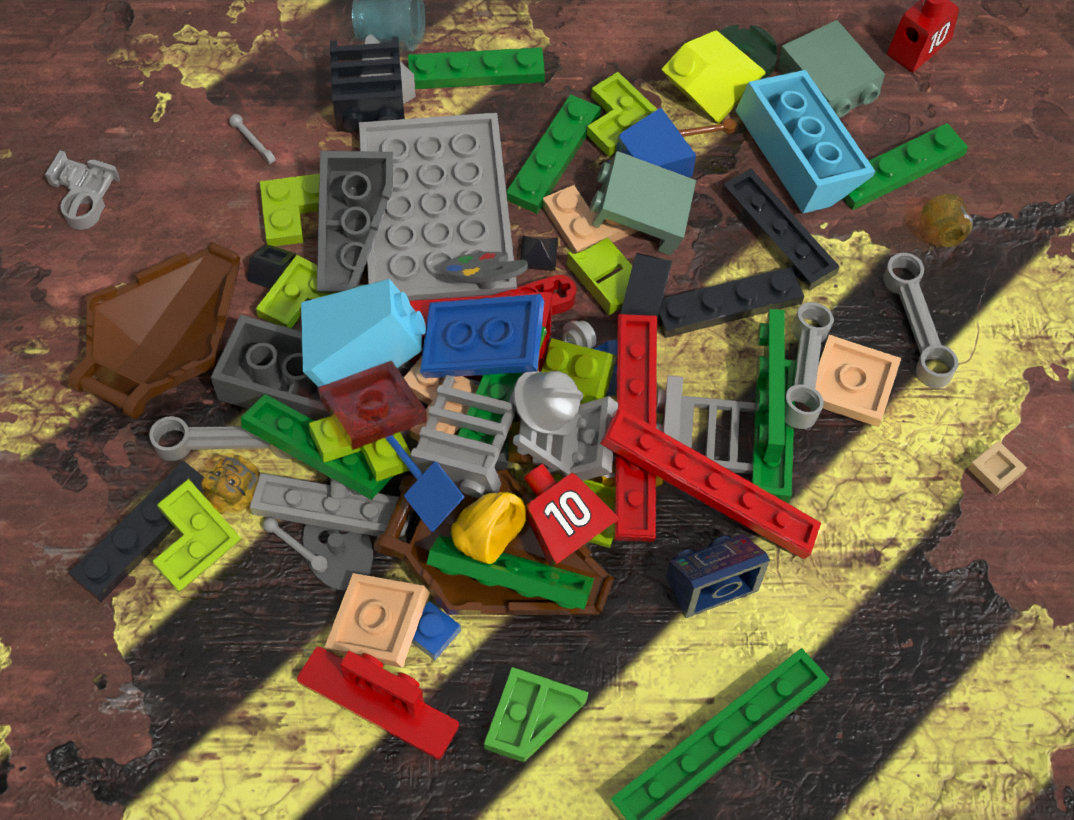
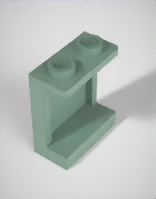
[777,20,885,118]
[590,151,696,256]

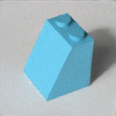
[301,279,426,406]

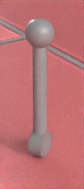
[229,114,275,165]
[263,517,328,573]

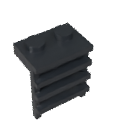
[330,36,405,132]

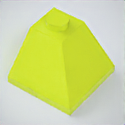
[661,30,766,124]

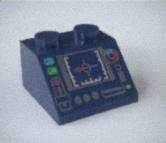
[666,534,770,618]

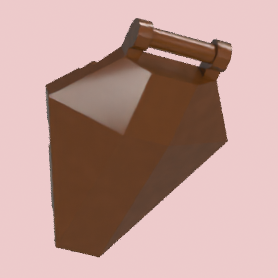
[68,242,240,419]
[374,469,614,615]

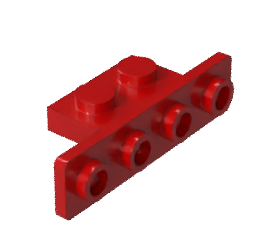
[297,646,459,760]

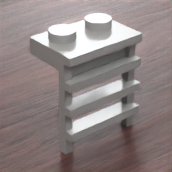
[513,372,618,481]
[410,375,517,498]
[656,375,755,474]

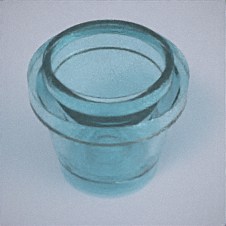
[352,0,425,52]

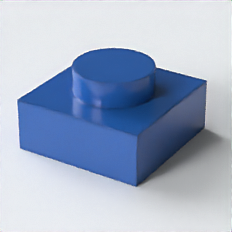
[412,601,461,661]

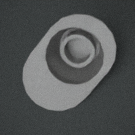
[514,371,583,436]

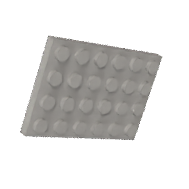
[359,113,517,301]

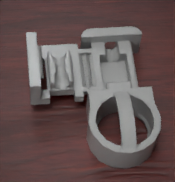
[45,150,120,230]

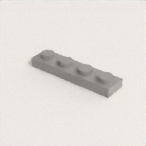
[250,473,414,542]

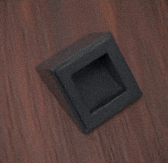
[247,244,297,289]

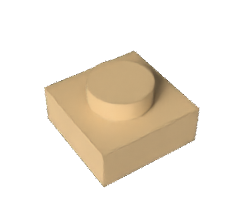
[968,441,1027,496]

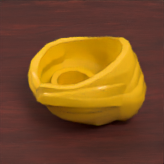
[451,492,526,564]

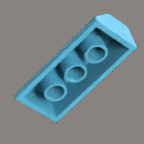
[736,70,875,214]

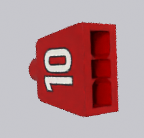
[887,0,959,73]
[523,463,619,566]

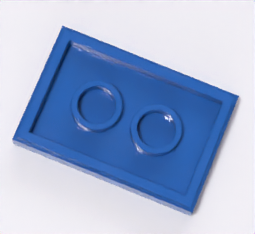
[420,294,544,378]

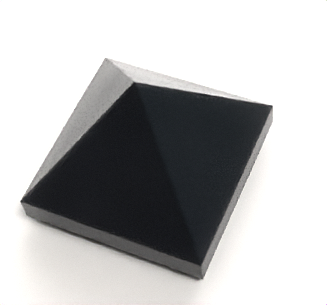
[520,235,558,271]

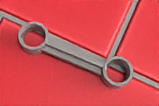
[883,253,958,388]
[785,302,834,429]
[150,416,295,461]

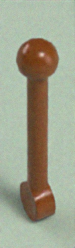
[678,119,737,137]

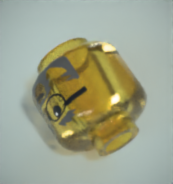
[921,194,973,247]
[202,455,260,514]

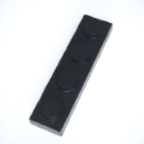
[722,168,840,291]
[658,267,804,338]
[69,461,214,602]

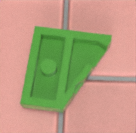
[484,667,588,762]

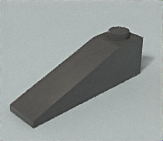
[317,151,394,293]

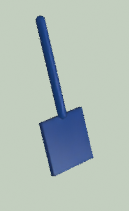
[371,415,464,532]

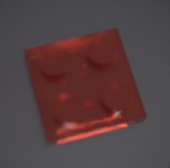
[318,360,427,450]

